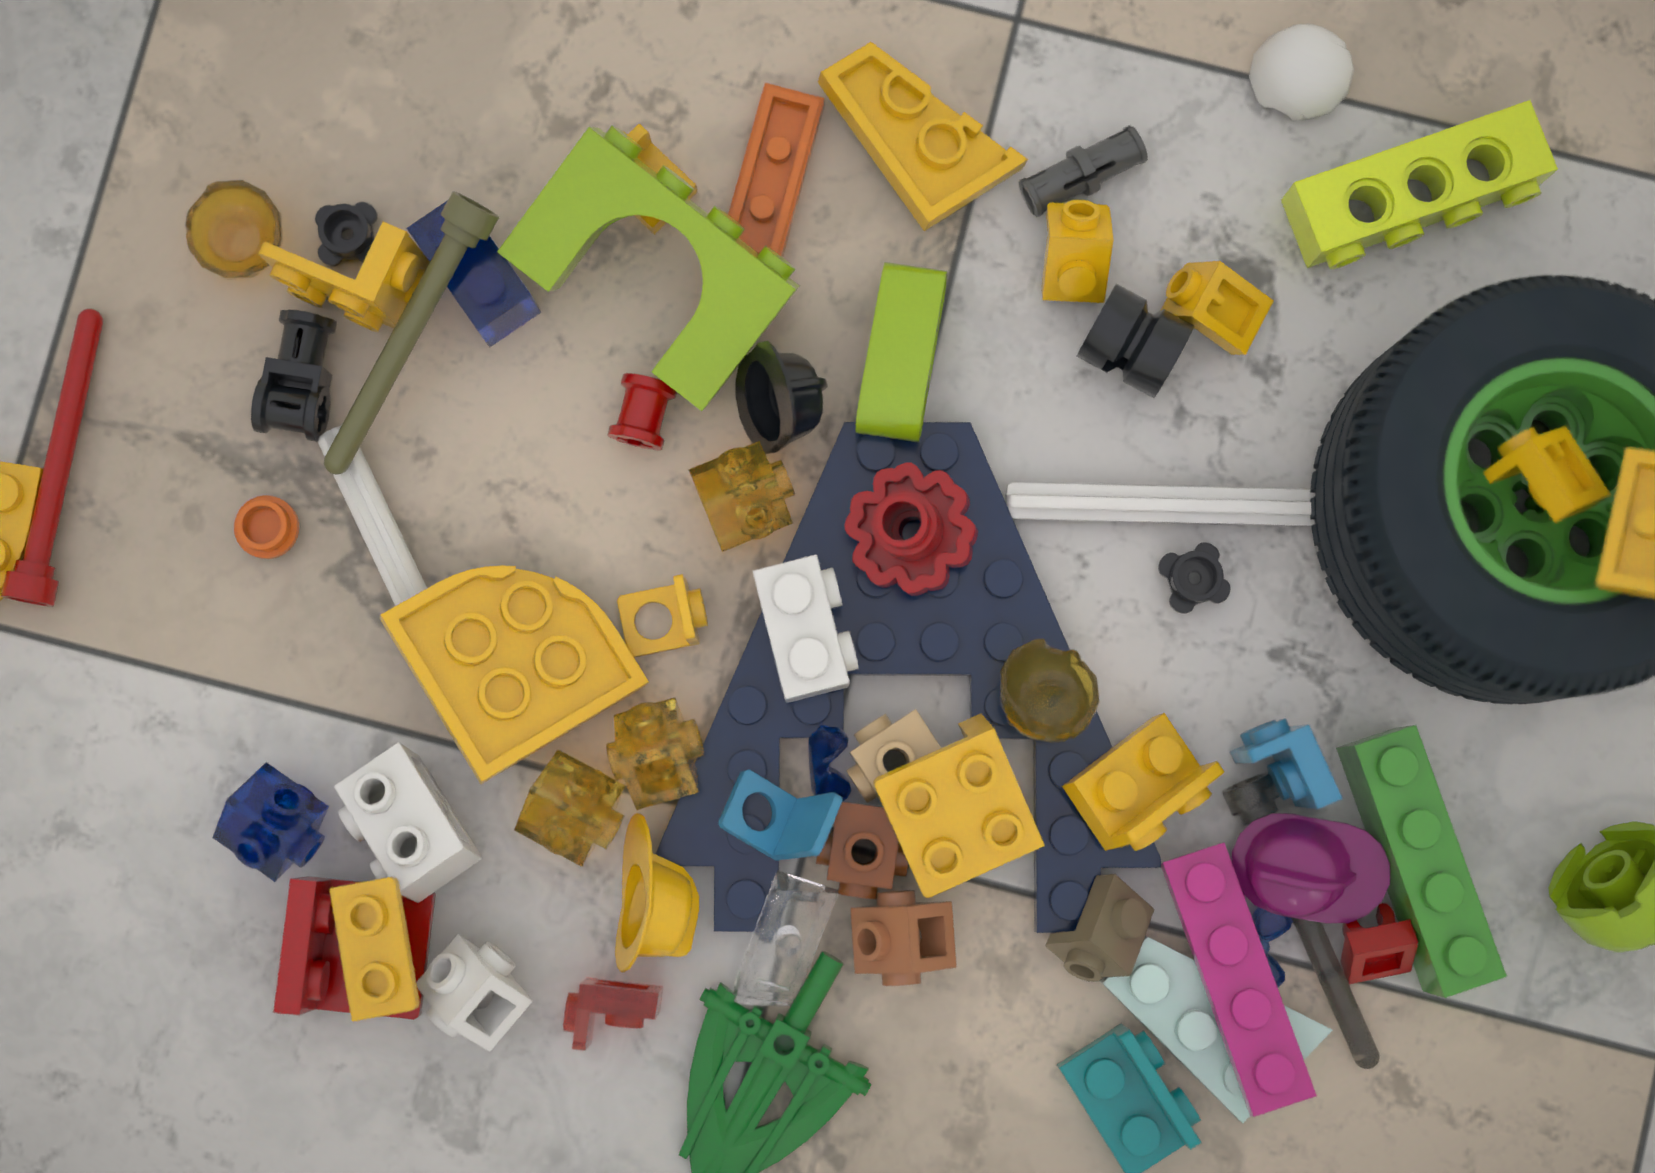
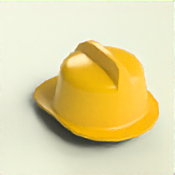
[615,813,699,972]

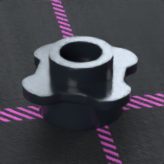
[315,202,378,267]
[1158,543,1230,614]

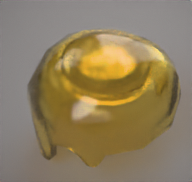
[185,180,283,280]
[1000,639,1100,743]

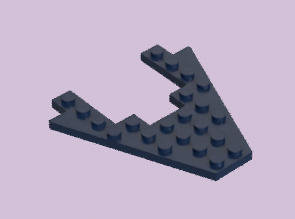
[655,422,1161,933]

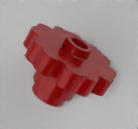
[845,463,978,596]

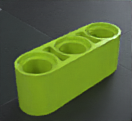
[855,262,947,442]

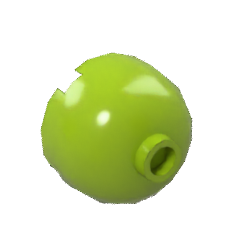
[1548,821,1655,953]

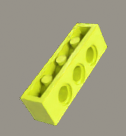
[1281,100,1558,270]

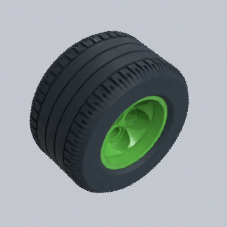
[1310,275,1655,705]

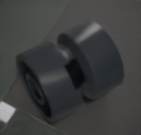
[1077,284,1194,398]

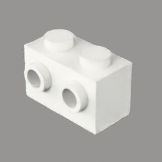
[753,554,859,703]
[334,742,483,903]

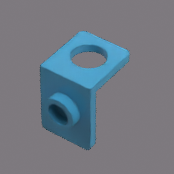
[718,770,843,861]

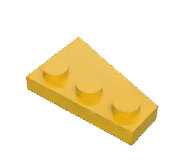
[817,42,1028,231]

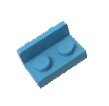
[1230,718,1343,809]

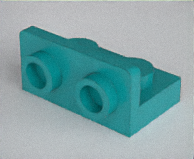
[1057,1023,1201,1173]

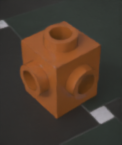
[816,802,908,900]

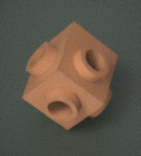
[850,890,957,986]

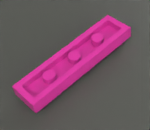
[1161,842,1317,1117]

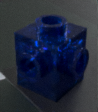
[212,762,329,882]

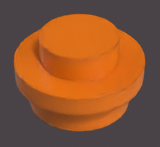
[234,495,299,559]

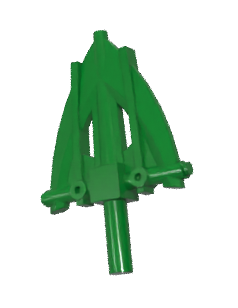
[678,951,871,1173]

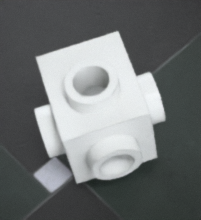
[416,934,533,1052]

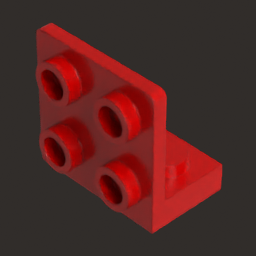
[273,876,436,1020]

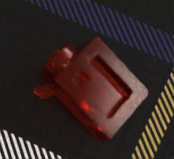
[563,977,664,1051]

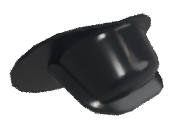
[735,341,828,454]

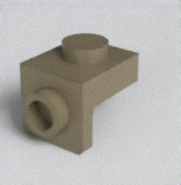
[1045,874,1155,982]

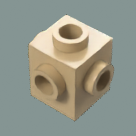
[846,709,941,803]

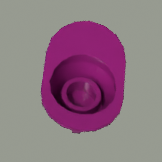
[1232,813,1390,924]

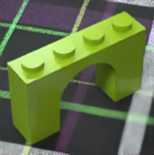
[497,125,800,411]

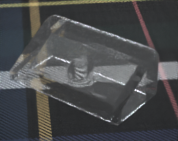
[734,870,839,1006]

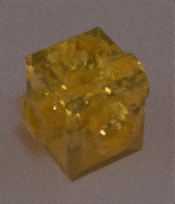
[688,441,795,552]
[606,697,705,810]
[514,749,626,867]

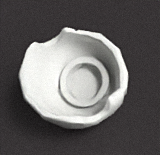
[1249,24,1354,121]

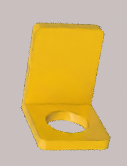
[617,574,708,657]

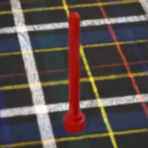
[1,309,103,607]

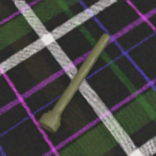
[324,191,499,475]

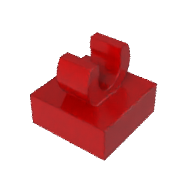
[1340,903,1419,985]

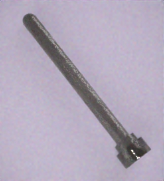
[1222,772,1380,1069]

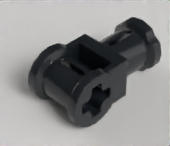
[251,309,337,442]

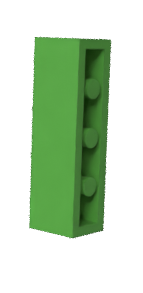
[1336,725,1507,998]

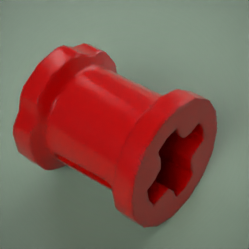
[607,373,677,450]

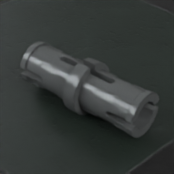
[1019,125,1148,217]

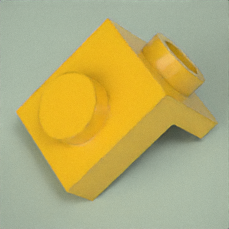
[1041,200,1114,303]

